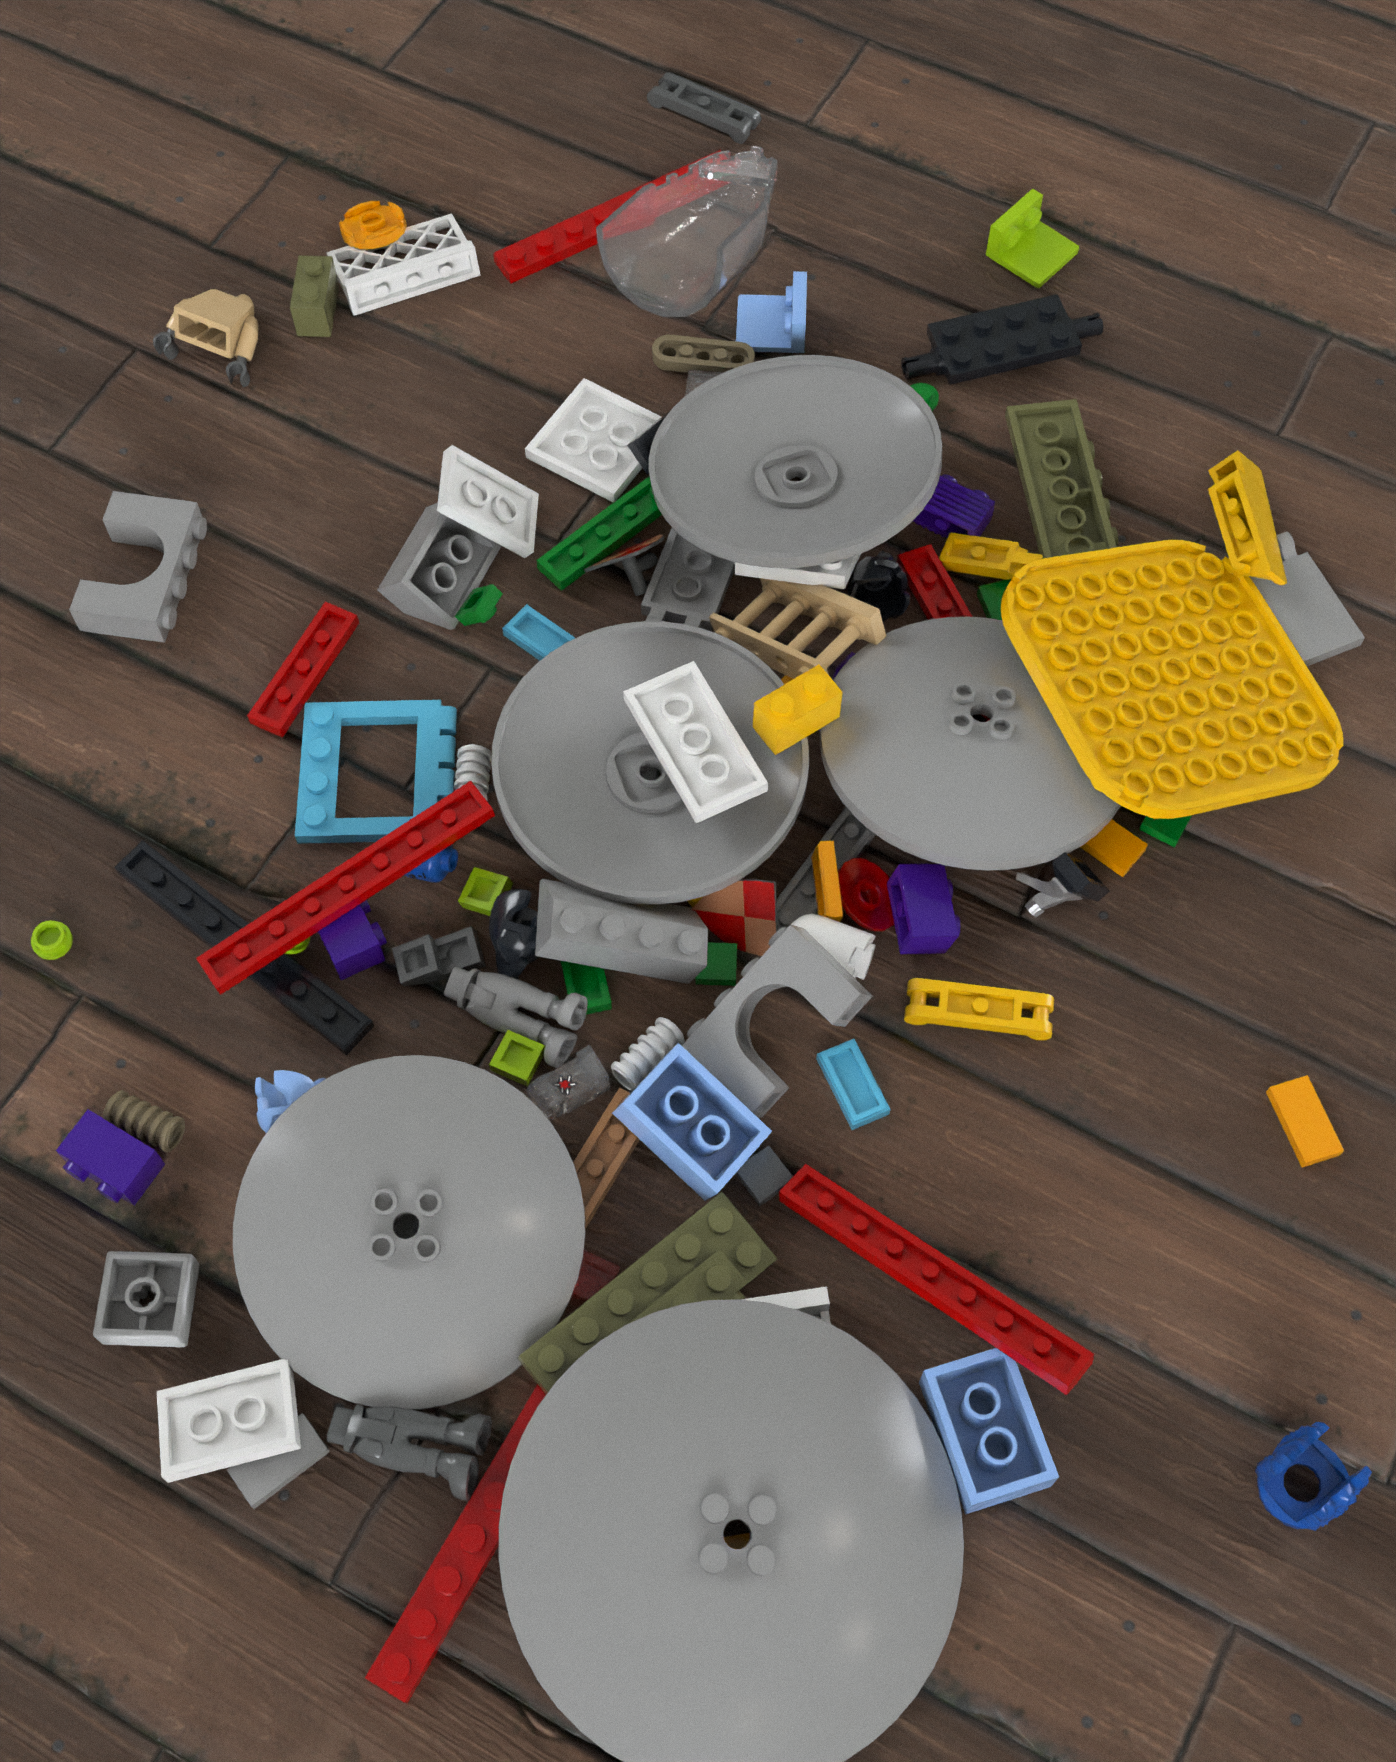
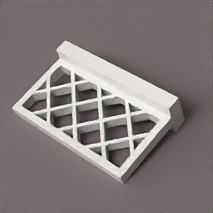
[326,213,481,316]

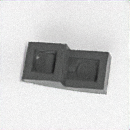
[392,926,486,986]

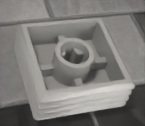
[93,1251,199,1347]

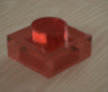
[572,1250,620,1302]

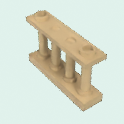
[709,578,886,679]

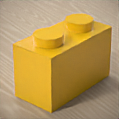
[753,664,843,755]

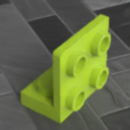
[986,189,1079,288]

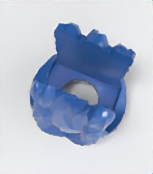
[1255,1422,1372,1531]

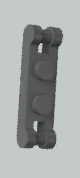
[647,72,762,144]

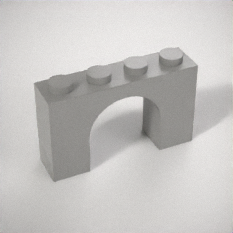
[69,491,207,643]
[682,924,873,1118]

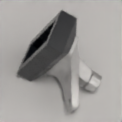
[1016,852,1110,917]

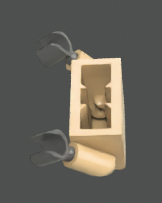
[153,289,259,387]

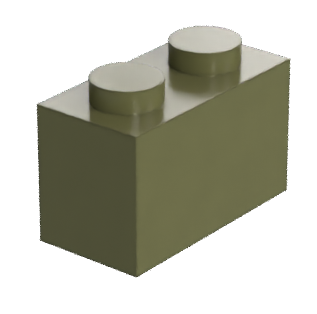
[290,255,339,337]

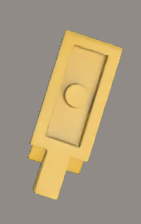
[939,532,1043,580]

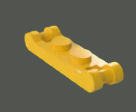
[904,978,1054,1041]

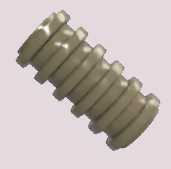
[103,1090,185,1153]

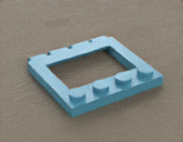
[295,700,457,844]

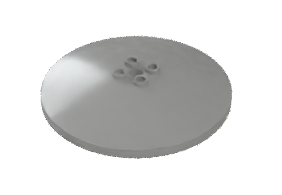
[649,355,942,568]
[819,617,1121,871]
[491,621,809,904]
[233,1055,585,1410]

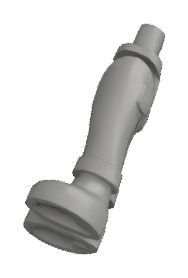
[444,966,588,1068]

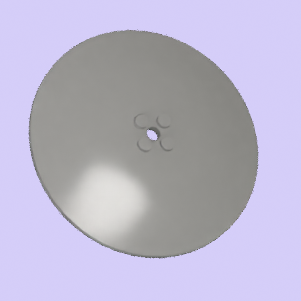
[499,1299,964,1762]

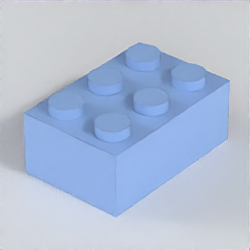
[612,1043,772,1201]
[919,1348,1059,1515]

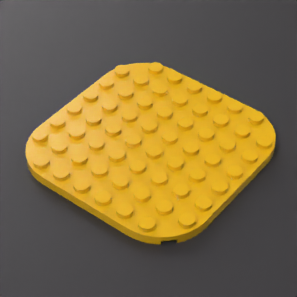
[1001,540,1343,819]

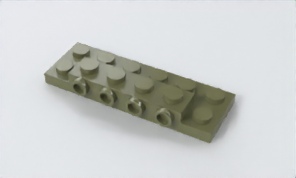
[1005,399,1118,559]
[518,1192,777,1395]

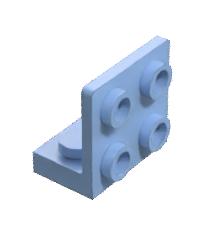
[736,271,807,353]

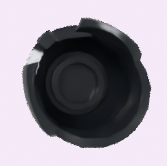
[848,550,911,622]
[489,889,539,980]

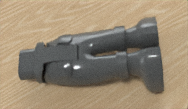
[327,1404,492,1501]

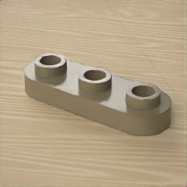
[652,335,755,376]

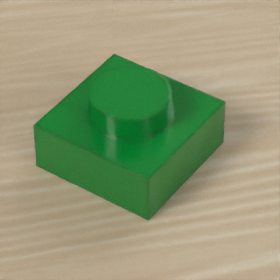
[454,584,503,626]

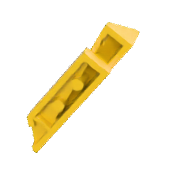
[1208,450,1287,585]

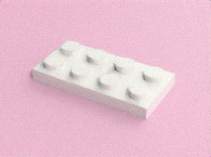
[623,661,768,823]

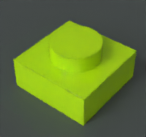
[458,867,513,916]
[489,1030,545,1087]

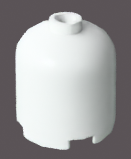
[791,914,876,980]

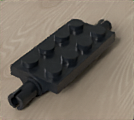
[901,294,1103,385]

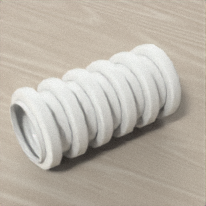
[454,744,492,801]
[611,1017,685,1091]

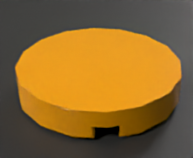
[339,201,407,249]

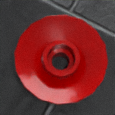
[838,858,895,932]

